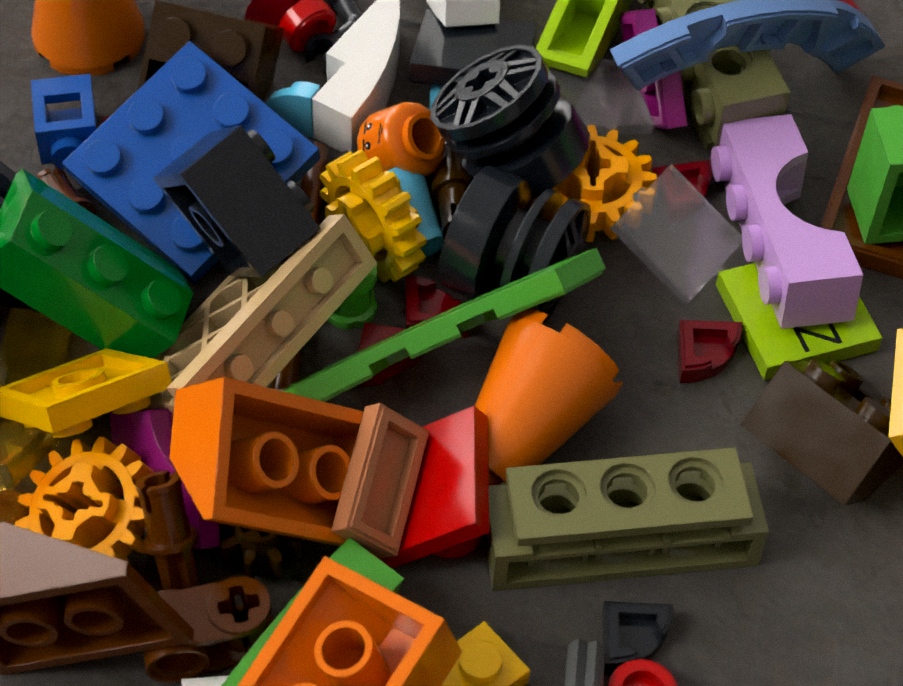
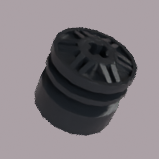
[430,44,590,199]
[438,166,591,324]

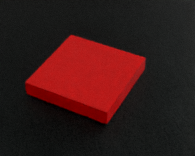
[370,406,490,569]

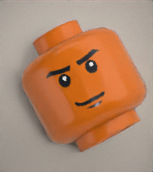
[357,102,445,177]

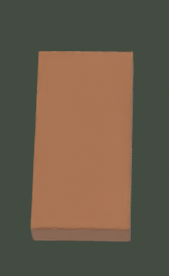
[331,403,429,558]

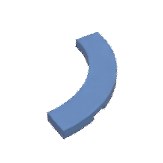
[610,0,885,90]

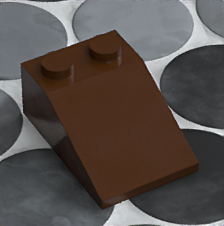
[0,522,194,675]

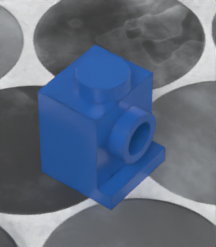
[31,74,98,170]

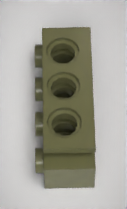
[638,0,790,151]
[484,447,769,591]

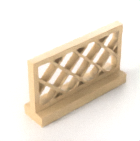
[144,214,378,415]

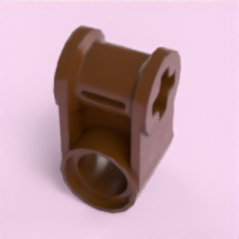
[143,576,274,683]

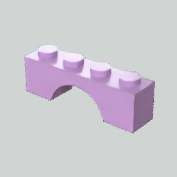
[711,114,863,329]

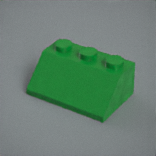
[0,168,193,359]

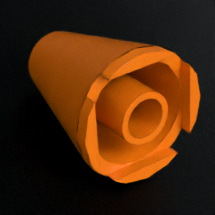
[31,0,145,76]
[475,309,623,486]

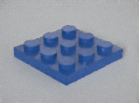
[62,41,321,285]

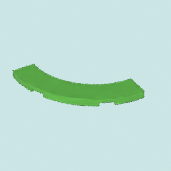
[280,247,606,402]

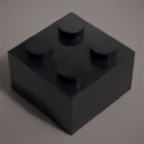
[153,125,321,278]

